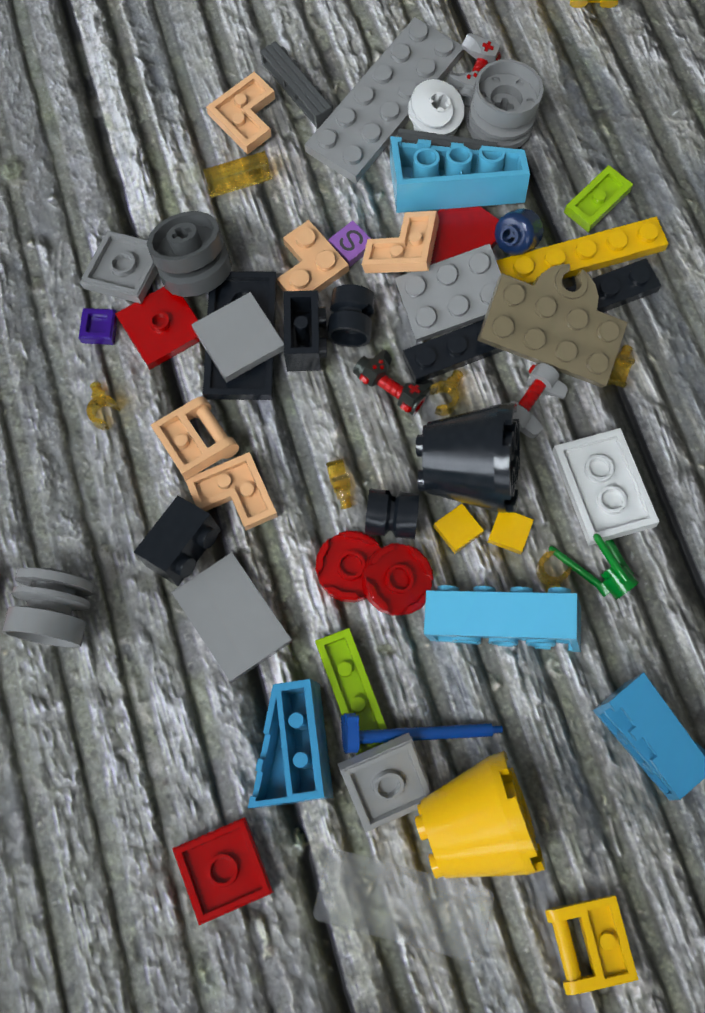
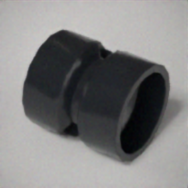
[327,284,375,347]
[365,488,420,539]

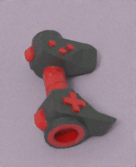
[353,350,433,416]

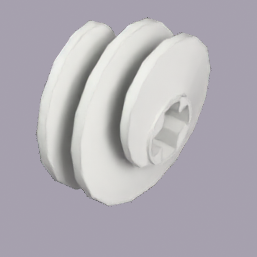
[408,79,465,136]

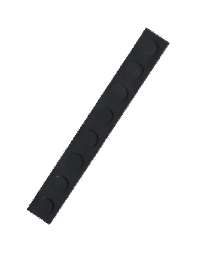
[403,258,661,384]

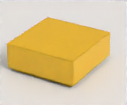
[433,504,484,554]
[487,512,534,555]

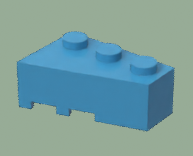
[592,673,705,801]
[248,679,334,809]

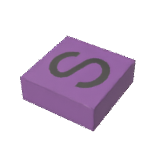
[328,220,371,267]

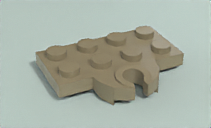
[477,264,628,388]

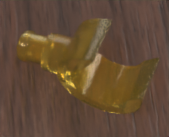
[608,345,635,388]
[429,370,463,416]
[86,382,121,430]
[326,459,352,509]
[536,551,571,592]

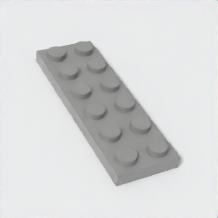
[305,17,464,184]

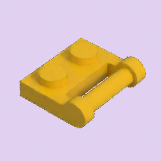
[545,895,639,995]

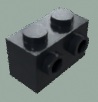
[284,290,327,372]
[134,496,221,586]

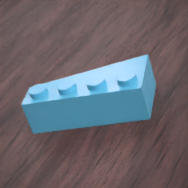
[390,136,530,213]
[424,585,581,652]

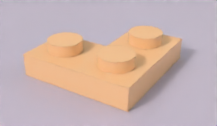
[206,71,275,155]
[361,211,439,273]
[277,220,349,293]
[185,452,278,531]

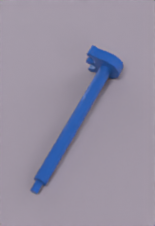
[341,713,503,754]

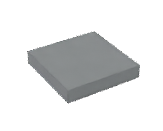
[80,230,158,304]
[191,292,284,383]
[337,733,432,833]

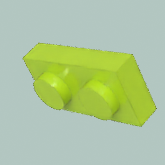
[564,165,633,232]

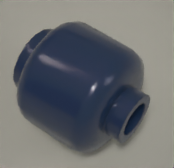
[494,208,544,256]

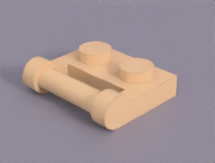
[150,396,239,480]

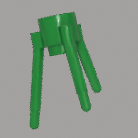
[549,533,639,600]

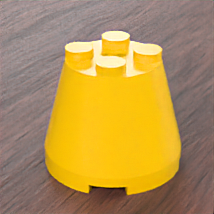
[415,751,546,879]

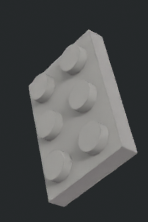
[395,244,501,343]

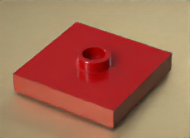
[115,287,200,370]
[172,817,274,925]

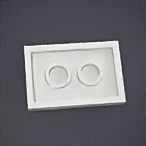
[552,428,659,546]

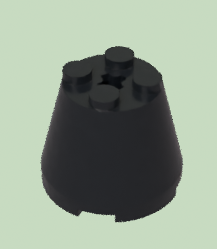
[416,403,520,513]

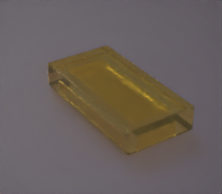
[203,151,271,197]

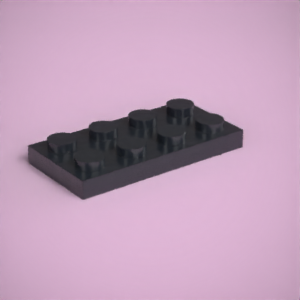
[203,271,277,400]

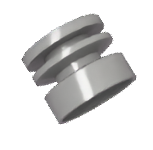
[467,59,544,149]
[2,567,95,648]

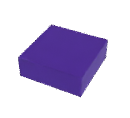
[78,308,118,345]

